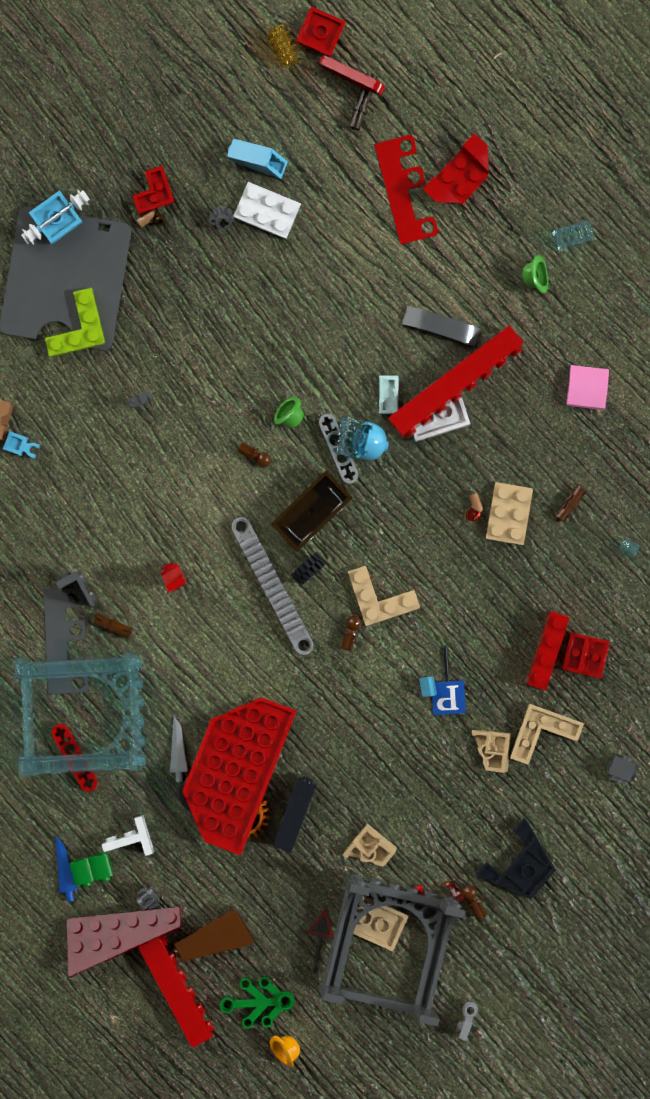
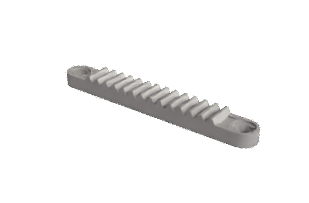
[232,517,313,655]

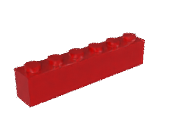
[138,936,215,1048]

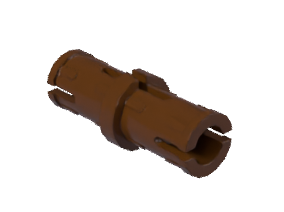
[555,485,587,523]
[93,613,133,639]

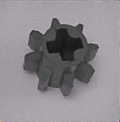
[209,206,234,231]
[136,886,160,910]

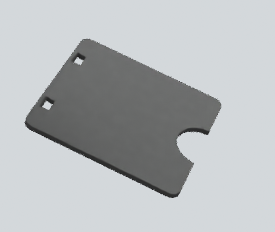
[0,207,132,351]

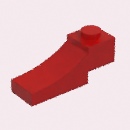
[160,562,188,593]

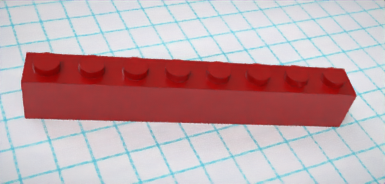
[388,325,524,439]

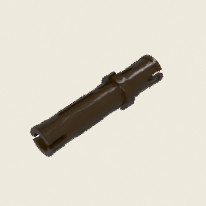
[348,73,378,131]

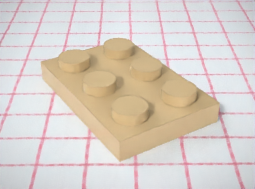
[485,482,533,545]
[353,895,408,951]

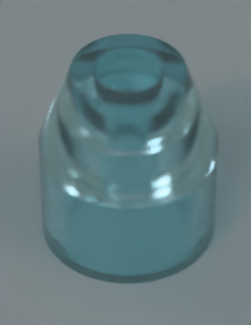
[619,539,641,558]

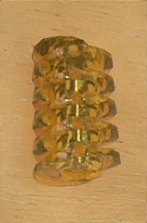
[267,23,303,68]

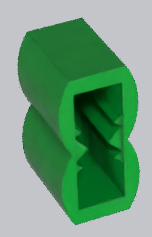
[69,851,114,888]

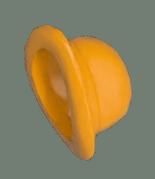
[269,1036,300,1068]

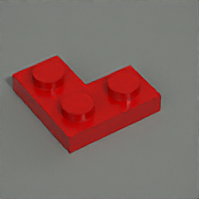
[132,166,175,215]

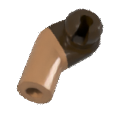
[137,211,166,227]

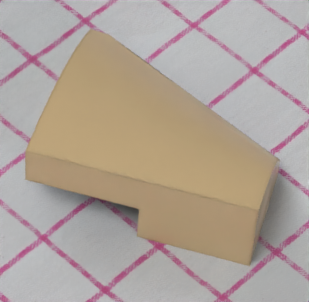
[472,730,511,773]
[343,824,397,867]

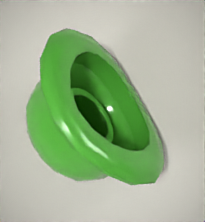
[522,255,549,293]
[274,397,304,428]

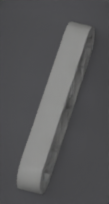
[319,414,358,484]

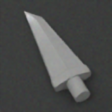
[170,716,189,782]

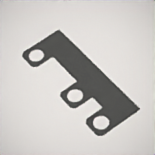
[43,587,88,694]

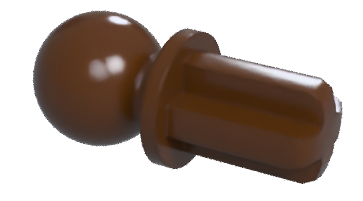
[237,442,271,468]
[341,616,362,651]
[462,885,486,920]

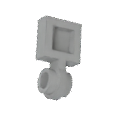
[456,1002,478,1041]

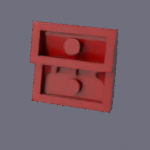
[562,632,610,679]

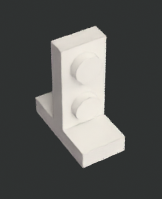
[102,815,154,856]

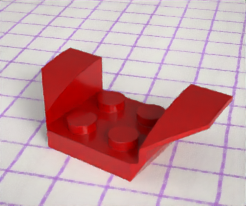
[422,133,489,205]

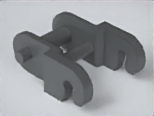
[128,391,153,408]

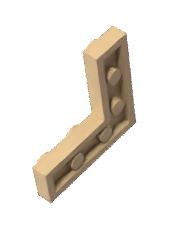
[348,566,420,626]
[510,704,584,765]

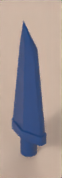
[55,835,78,902]

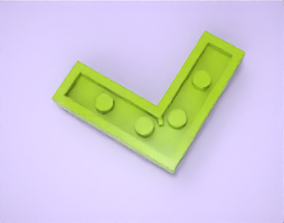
[45,288,106,357]

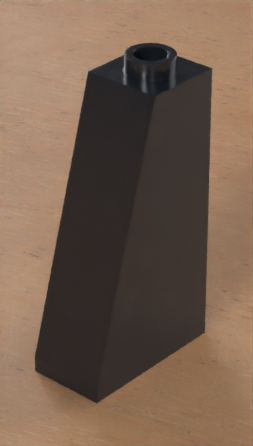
[273,776,316,853]

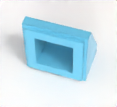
[419,676,437,697]

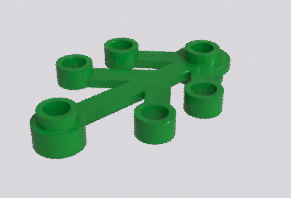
[219,976,295,1029]

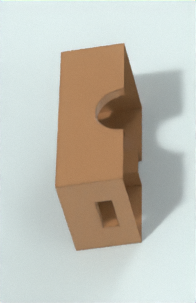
[0,400,14,441]

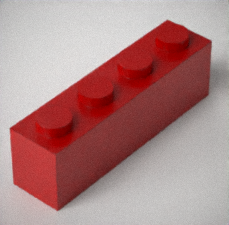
[525,611,570,691]

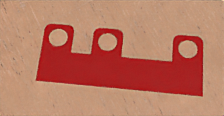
[374,135,438,244]

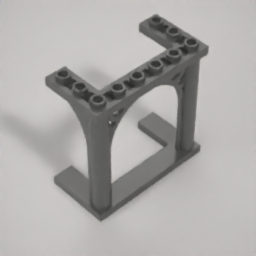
[318,874,466,1027]

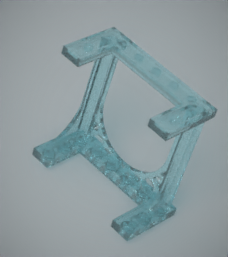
[15,652,146,777]

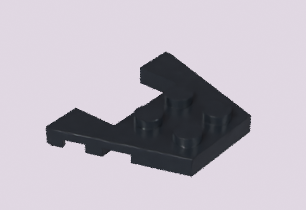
[475,818,556,899]

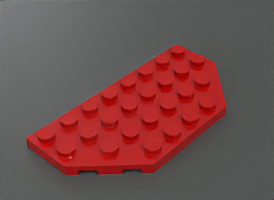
[182,697,297,856]

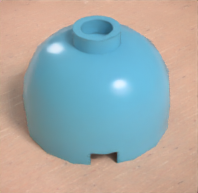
[354,421,389,461]

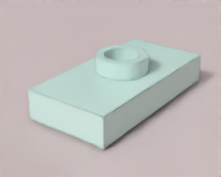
[379,375,399,414]

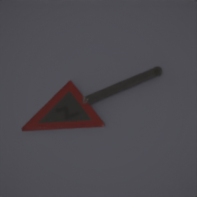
[307,907,334,972]

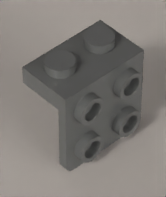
[56,571,97,608]

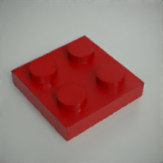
[296,6,346,58]

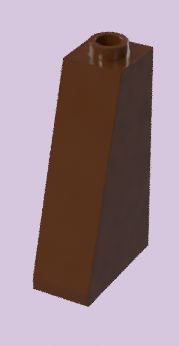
[173,907,255,961]

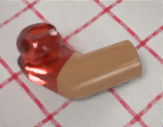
[465,493,483,521]

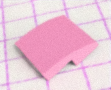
[566,365,609,410]

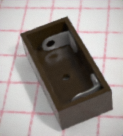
[271,470,353,552]

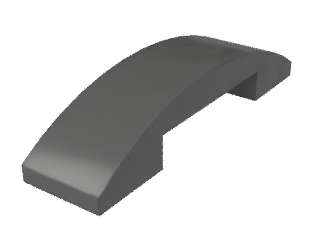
[402,306,480,347]

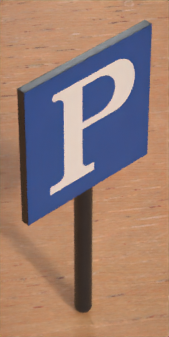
[432,645,466,715]

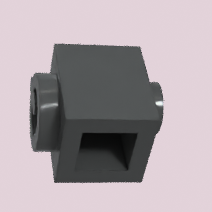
[606,755,638,785]

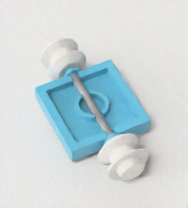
[21,189,90,245]

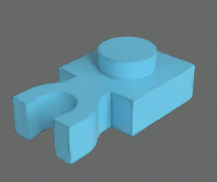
[3,431,40,458]

